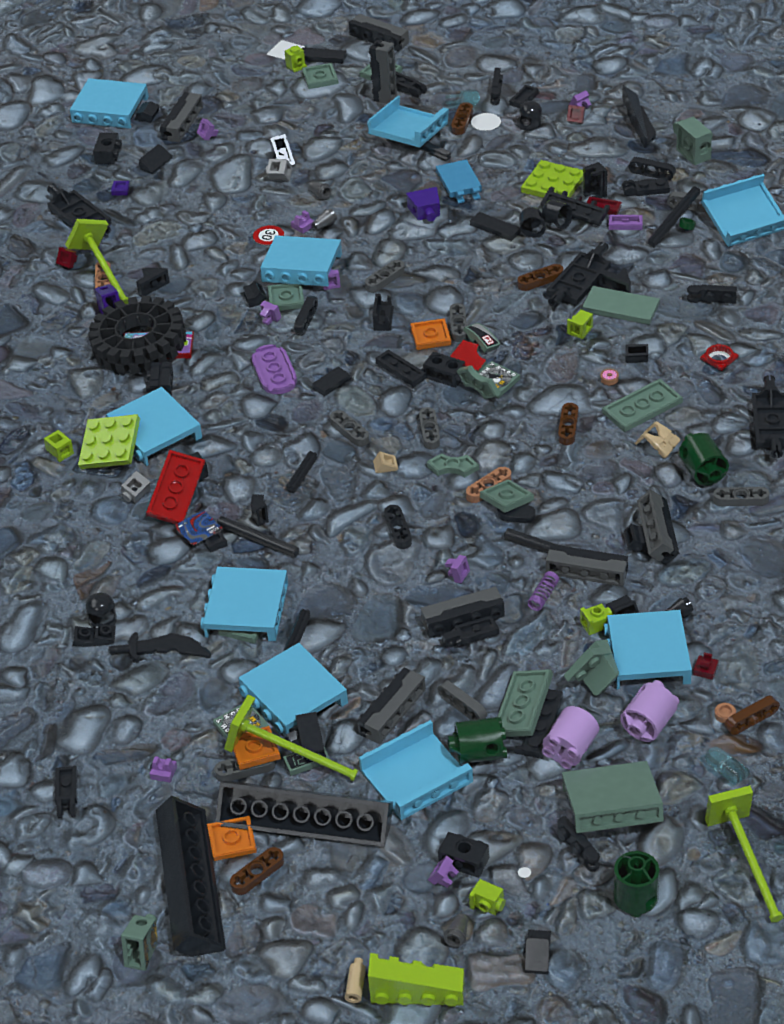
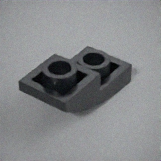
[73,623,116,647]

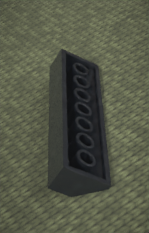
[215,781,394,847]
[156,795,226,957]

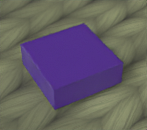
[111,181,130,195]

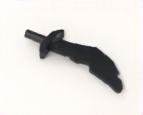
[109,632,211,663]

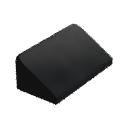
[139,144,173,174]

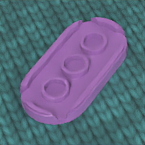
[252,344,297,394]

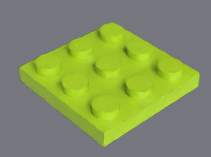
[521,160,583,198]
[78,414,140,469]

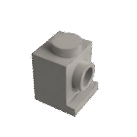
[266,159,293,181]
[121,471,150,504]

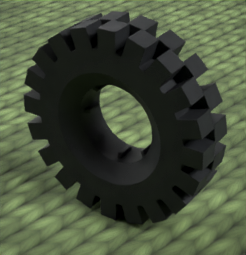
[88,296,186,374]

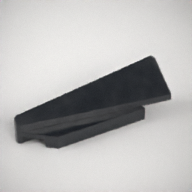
[622,85,656,148]

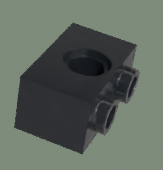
[93,133,122,165]
[438,832,489,878]

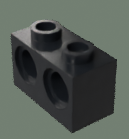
[423,351,465,388]

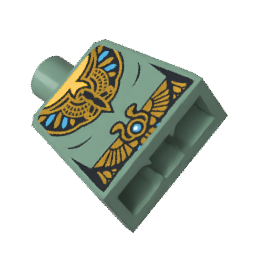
[121,914,158,971]

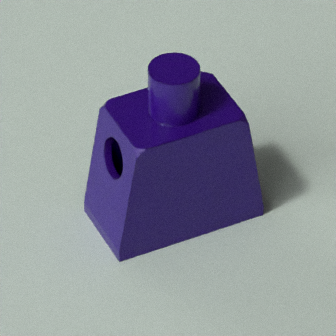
[406,187,440,222]
[94,284,120,314]

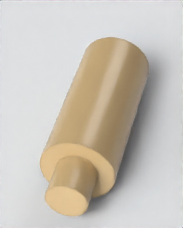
[345,958,366,1003]

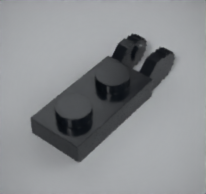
[490,67,503,105]
[396,72,427,98]
[621,178,670,196]
[687,284,737,304]
[55,766,78,819]
[557,816,600,872]

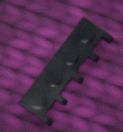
[540,187,610,226]
[514,689,563,759]

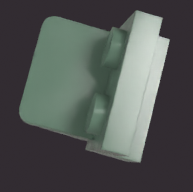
[564,640,619,696]

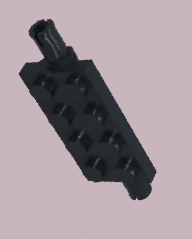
[47,183,112,236]
[546,242,611,308]
[751,375,784,458]

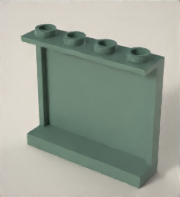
[562,761,664,833]

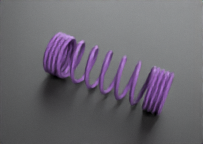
[528,571,559,611]

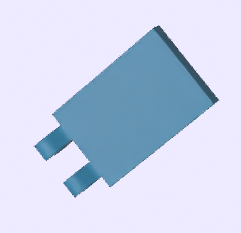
[436,159,482,203]

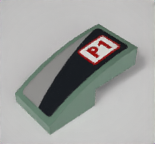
[463,323,500,353]

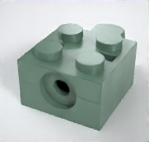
[673,117,713,166]

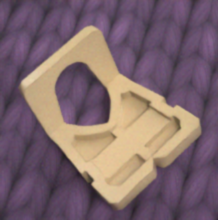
[634,421,680,458]

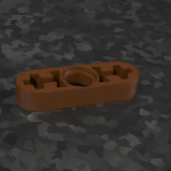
[451,102,473,135]
[517,264,563,291]
[558,403,579,445]
[724,695,780,735]
[230,847,284,895]

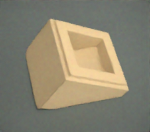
[373,452,398,473]

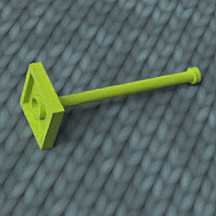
[65,219,129,305]
[224,695,359,782]
[705,786,783,923]

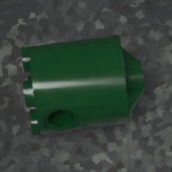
[678,433,729,486]
[448,717,507,764]
[613,851,660,918]

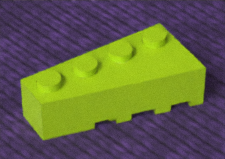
[368,953,465,1006]

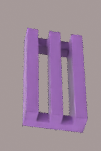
[609,215,643,230]

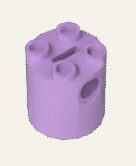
[620,680,679,742]
[542,706,600,769]

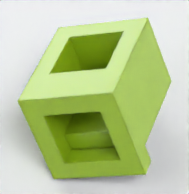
[284,45,307,73]
[567,309,593,339]
[43,430,74,462]
[580,603,612,635]
[469,879,506,915]

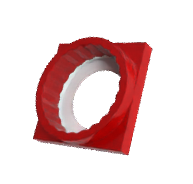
[700,343,739,371]

